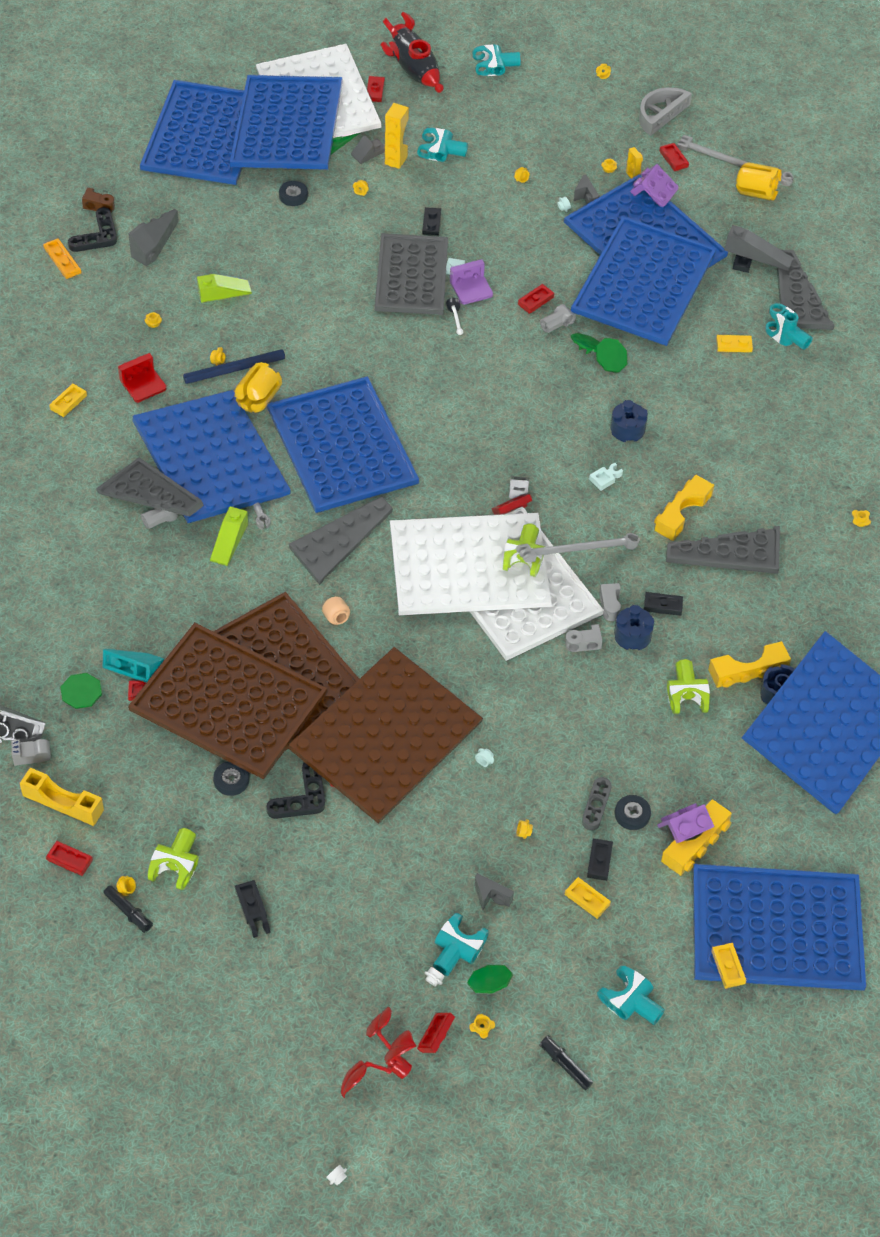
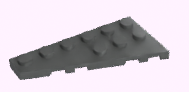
[777,250,834,330]
[96,457,204,517]
[666,526,780,574]

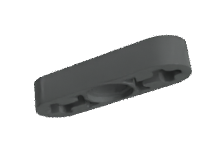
[582,777,612,830]

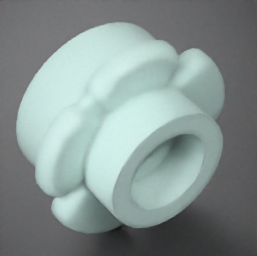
[557,196,571,212]
[475,748,494,767]

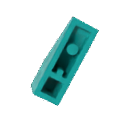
[102,649,164,683]

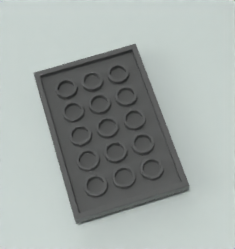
[375,233,448,315]

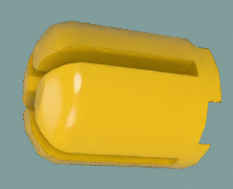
[736,162,782,200]
[235,362,282,413]

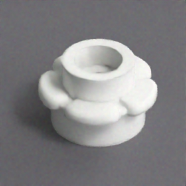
[425,967,445,987]
[327,1165,347,1186]

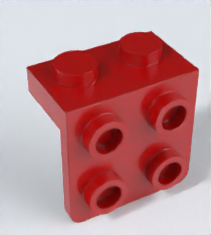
[118,353,167,403]

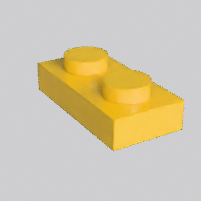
[626,147,643,179]
[716,335,753,352]
[49,383,87,417]
[565,877,611,919]
[711,943,746,989]

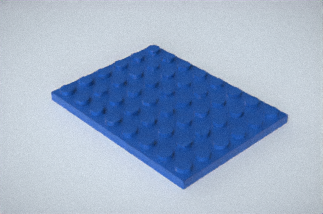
[230,75,343,170]
[140,80,244,185]
[564,174,728,268]
[571,216,717,346]
[267,376,419,513]
[132,390,291,523]
[741,631,880,814]
[693,864,866,991]

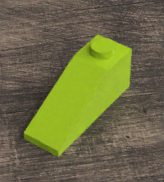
[197,274,252,303]
[210,506,248,566]

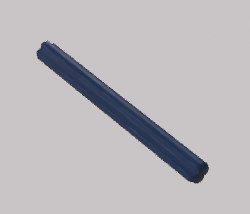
[183,349,285,384]

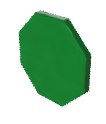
[570,333,600,354]
[596,338,628,373]
[60,673,102,709]
[467,965,513,993]

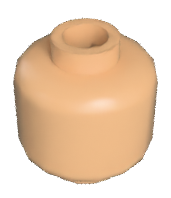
[322,596,350,625]

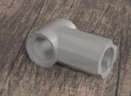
[540,304,576,333]
[141,508,178,529]

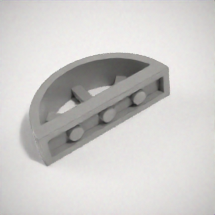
[639,88,692,136]

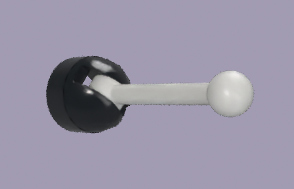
[446,298,463,335]

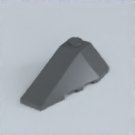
[128,209,178,266]
[724,225,794,271]
[0,705,46,743]

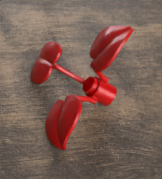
[341,1006,417,1098]

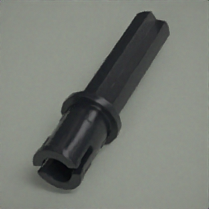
[103,885,153,933]
[539,1035,593,1090]

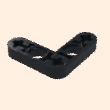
[68,208,117,252]
[266,762,325,819]

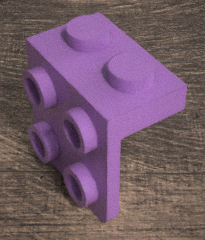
[630,164,678,207]
[450,259,493,305]
[657,803,714,843]

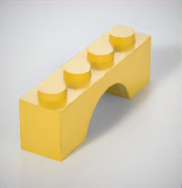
[385,103,409,169]
[654,475,714,541]
[708,641,791,688]
[20,768,104,826]
[661,799,732,876]

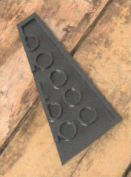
[289,496,393,585]

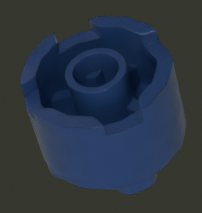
[610,400,648,442]
[614,605,654,650]
[760,664,794,704]

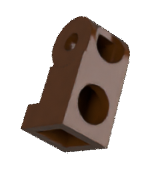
[82,187,115,212]

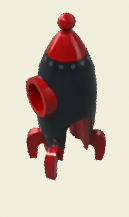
[380,12,444,93]

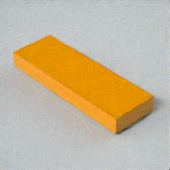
[43,238,81,279]

